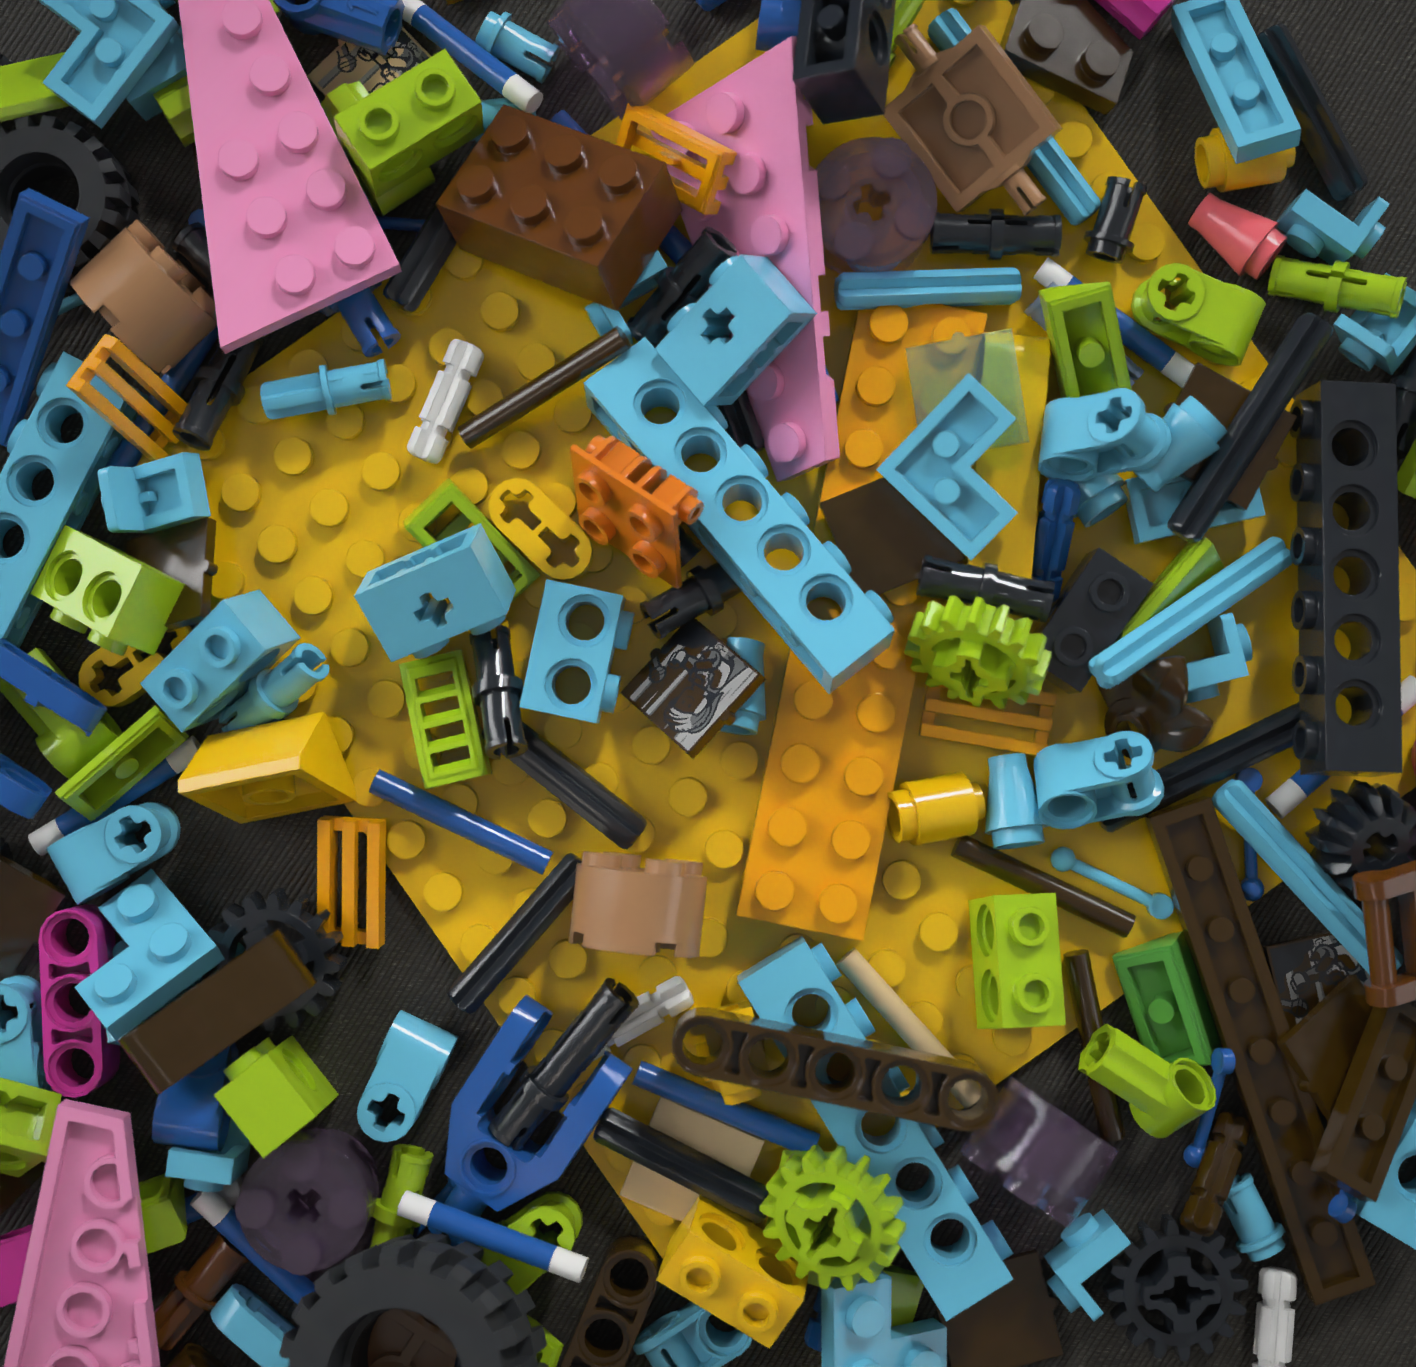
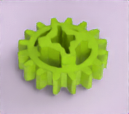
[904,596,1052,709]
[760,1144,907,1291]

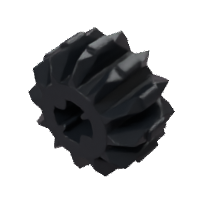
[1305,779,1416,890]

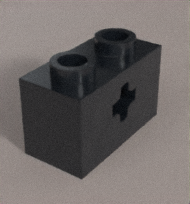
[1033,547,1153,694]

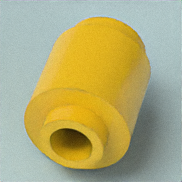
[1195,127,1296,192]
[887,772,986,846]

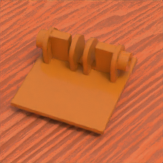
[570,435,704,589]

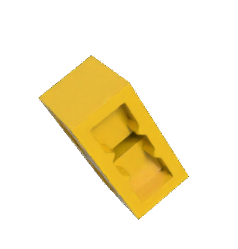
[656,1195,810,1349]

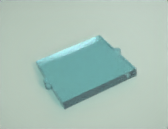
[906,328,1030,457]

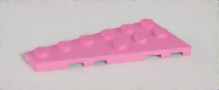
[178,0,402,354]
[651,37,840,482]
[4,1099,160,1367]

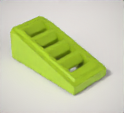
[403,478,540,603]
[399,649,492,789]

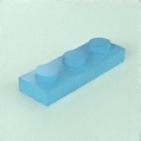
[1171,0,1301,164]

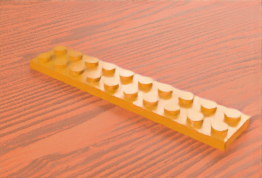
[736,304,987,941]

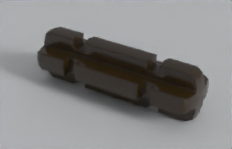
[1180,1111,1252,1237]

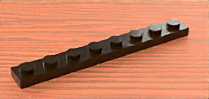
[1144,796,1376,1306]

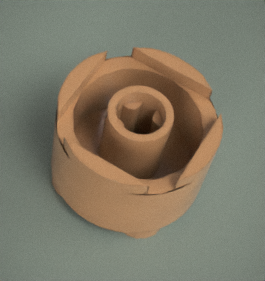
[69,219,218,375]
[569,851,708,958]

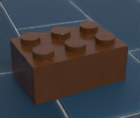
[436,104,682,311]

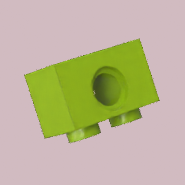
[214,1035,339,1158]

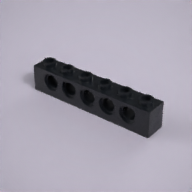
[792,0,896,125]
[1289,380,1402,777]

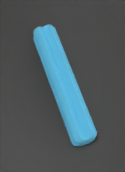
[834,267,1022,310]

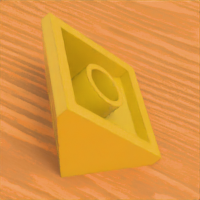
[178,711,356,824]

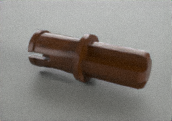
[154,1232,249,1351]

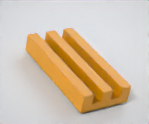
[615,103,737,215]
[66,334,187,461]
[918,685,1057,756]
[317,815,386,949]

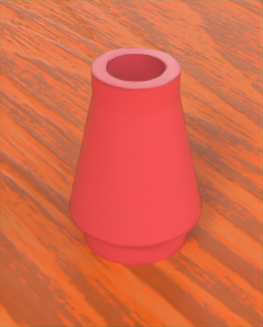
[1188,193,1288,280]

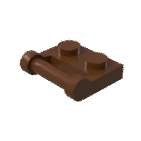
[1352,860,1416,1008]

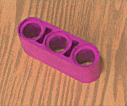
[39,904,120,1098]

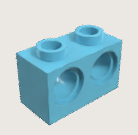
[519,579,634,724]
[140,589,301,733]

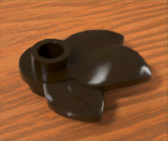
[1098,655,1213,758]

